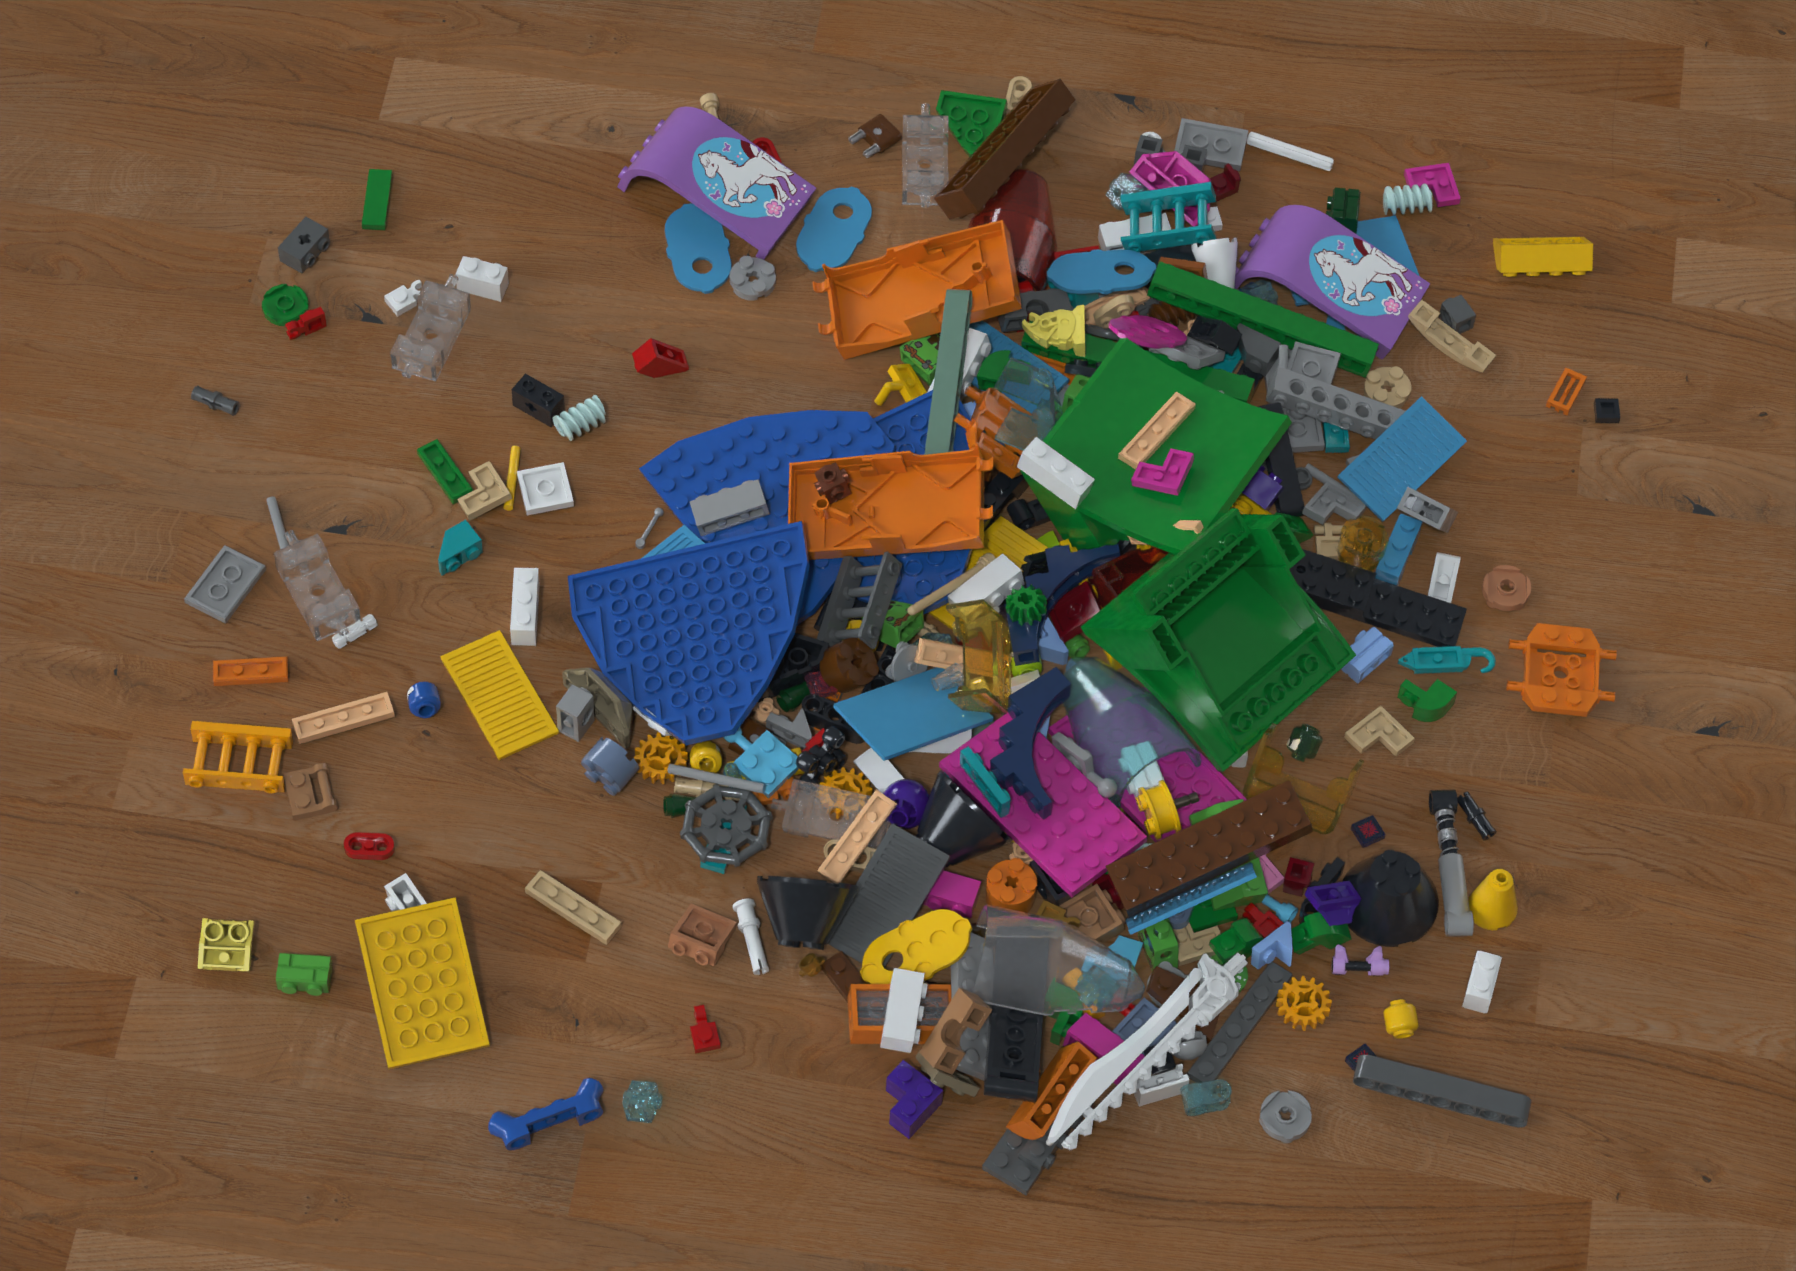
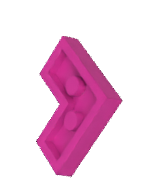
[1404,163,1461,207]
[1131,449,1194,496]

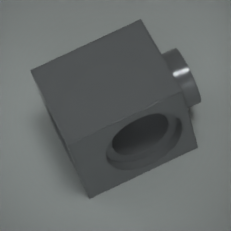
[1439,295,1476,334]

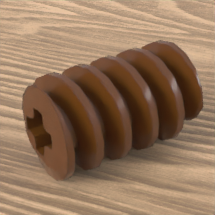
[1148,301,1195,331]

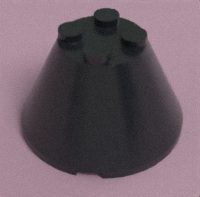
[916,770,1013,867]
[1342,850,1439,947]
[757,876,858,950]

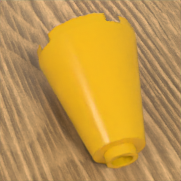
[1468,869,1518,931]

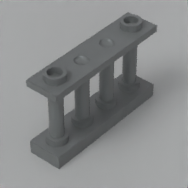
[817,552,902,649]

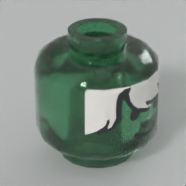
[1286,723,1323,762]

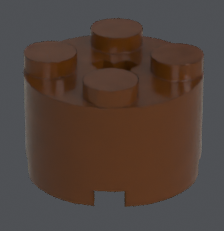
[820,638,879,693]

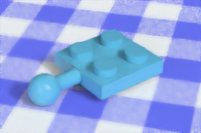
[723,727,799,798]

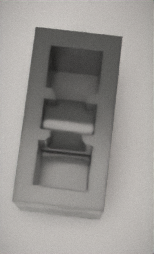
[278,217,330,273]

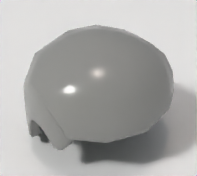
[1171,1031,1207,1060]

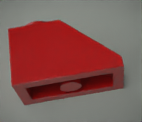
[632,338,689,378]

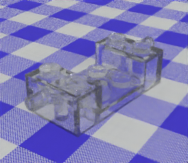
[902,103,949,208]
[390,274,471,382]
[273,530,361,641]
[771,779,905,849]

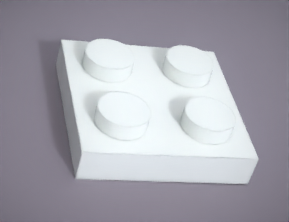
[517,462,574,516]

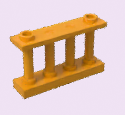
[183,721,293,794]

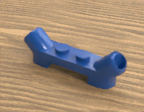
[488,1078,604,1150]

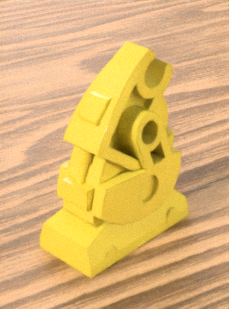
[1022,305,1085,357]

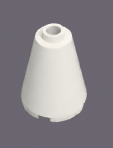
[1191,238,1238,289]

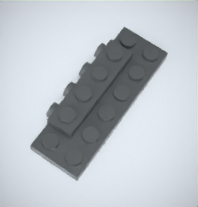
[982,1102,1095,1195]

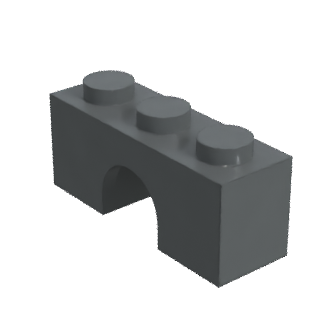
[1134,135,1207,172]
[997,288,1073,332]

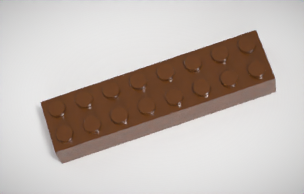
[934,79,1075,220]
[1105,780,1313,918]

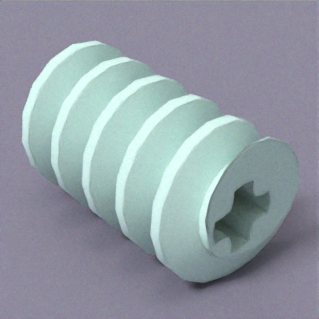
[1383,184,1433,215]
[553,395,606,441]

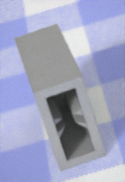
[1397,487,1458,533]

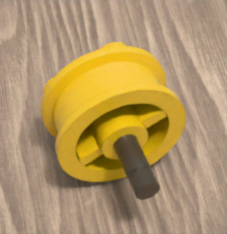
[1135,780,1199,840]

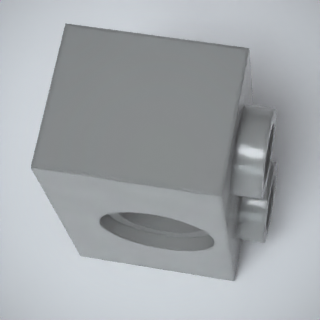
[556,684,595,742]

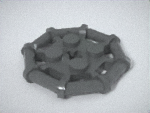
[680,784,773,867]

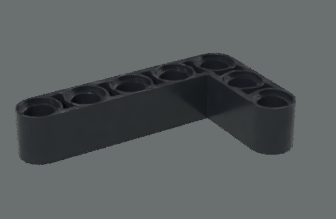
[1257,402,1304,517]
[802,641,909,744]

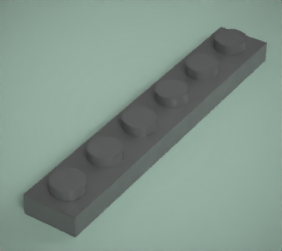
[1187,962,1292,1090]

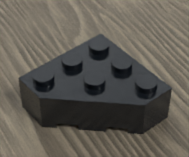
[758,633,829,702]

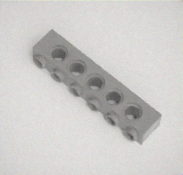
[1266,366,1406,439]

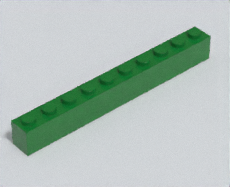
[1147,261,1379,378]
[1021,321,1255,404]

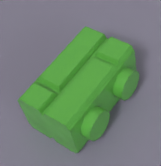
[276,953,333,996]

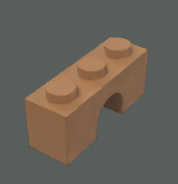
[919,988,992,1075]

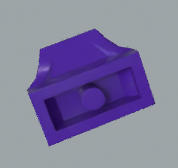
[1304,881,1362,926]

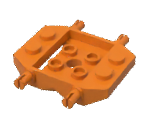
[953,385,1046,479]
[1506,623,1617,717]

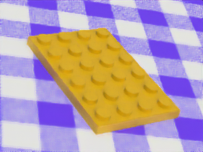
[355,897,490,1070]

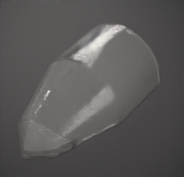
[972,905,1145,1016]

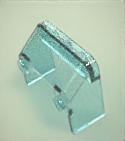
[994,357,1063,451]

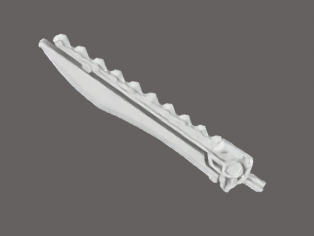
[1046,953,1248,1151]

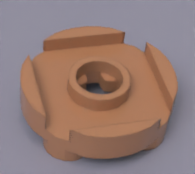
[1482,565,1531,611]

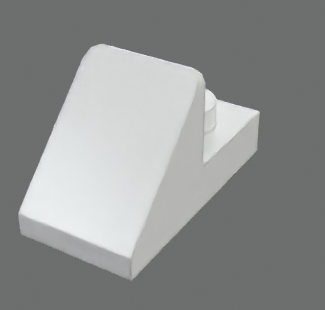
[1428,552,1461,603]

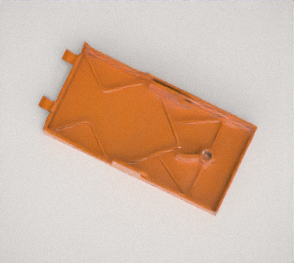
[813,220,1022,360]

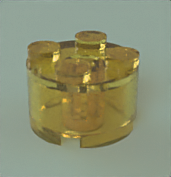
[1337,515,1389,572]

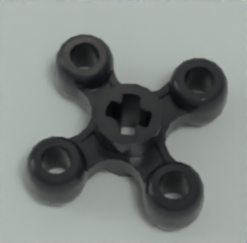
[796,726,847,795]

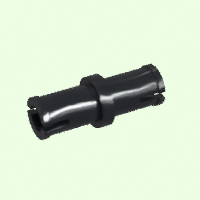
[1457,792,1497,841]

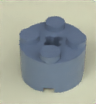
[581,737,639,796]

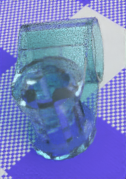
[1180,1080,1232,1116]

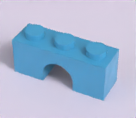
[1375,513,1423,586]

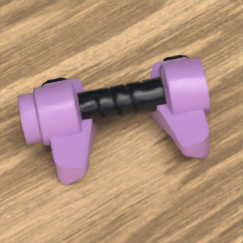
[1331,945,1389,976]

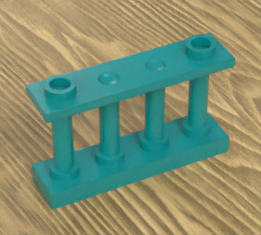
[1121,182,1216,252]

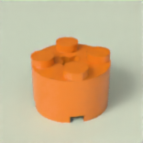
[985,858,1037,916]

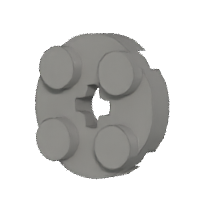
[729,256,776,301]
[1259,1090,1312,1144]

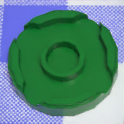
[262,284,309,326]

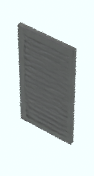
[828,824,950,969]

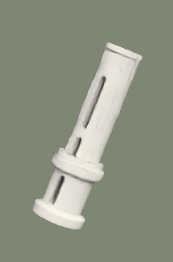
[732,898,769,975]

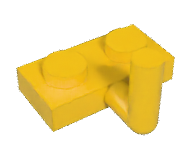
[874,364,927,406]

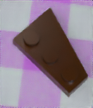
[1146,966,1220,1044]

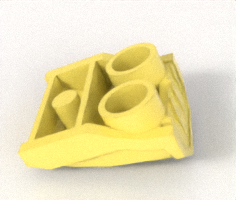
[198,918,255,972]

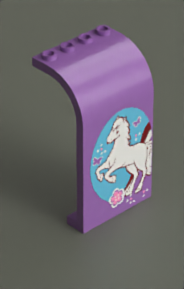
[617,107,816,260]
[1235,205,1430,360]

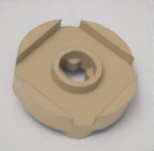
[1364,366,1411,409]

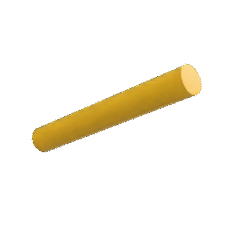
[503,446,521,511]

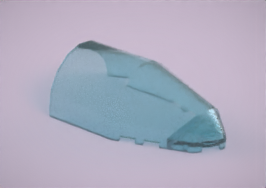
[1063,657,1201,807]

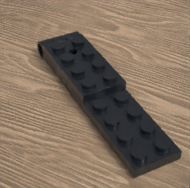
[1289,549,1467,647]
[984,913,1049,1103]

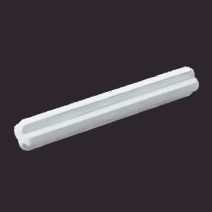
[1247,132,1334,171]

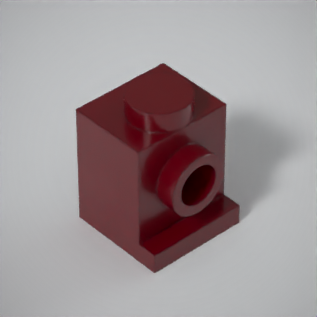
[1283,857,1315,897]

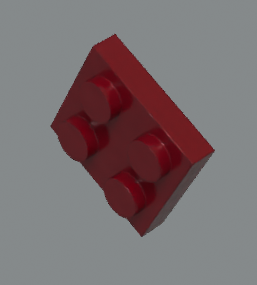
[1049,580,1101,643]

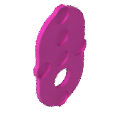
[1108,315,1187,349]

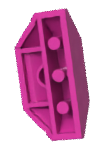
[1129,151,1211,227]

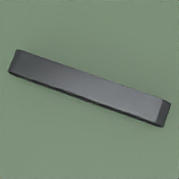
[1353,1055,1531,1128]

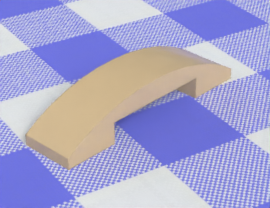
[1408,300,1496,373]

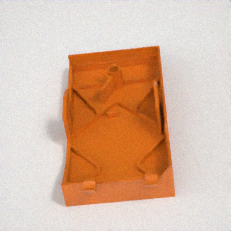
[788,443,993,560]

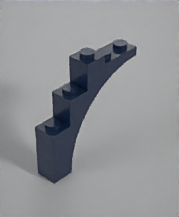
[1005,544,1122,666]
[990,667,1071,820]

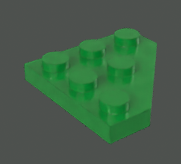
[936,90,1008,158]

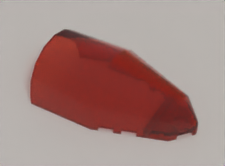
[967,168,1057,291]

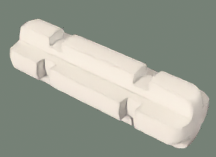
[332,614,377,649]

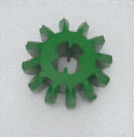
[1006,584,1047,626]

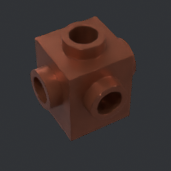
[814,462,851,504]

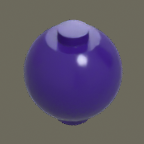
[883,779,929,829]

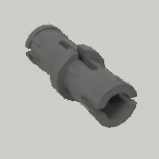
[191,386,240,416]

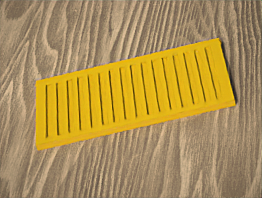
[928,516,1048,631]
[440,630,559,760]

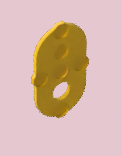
[860,909,972,984]

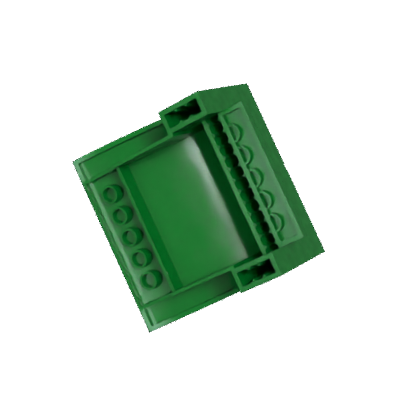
[1020,338,1292,555]
[1081,508,1356,772]

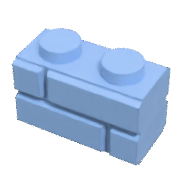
[1341,627,1394,683]

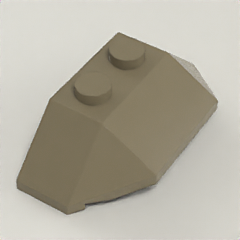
[562,667,633,749]

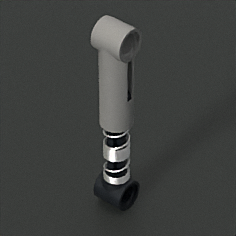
[1429,789,1474,937]

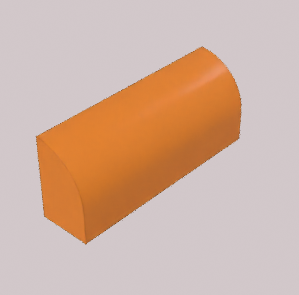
[1006,1041,1097,1140]

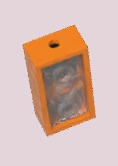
[848,984,952,1044]

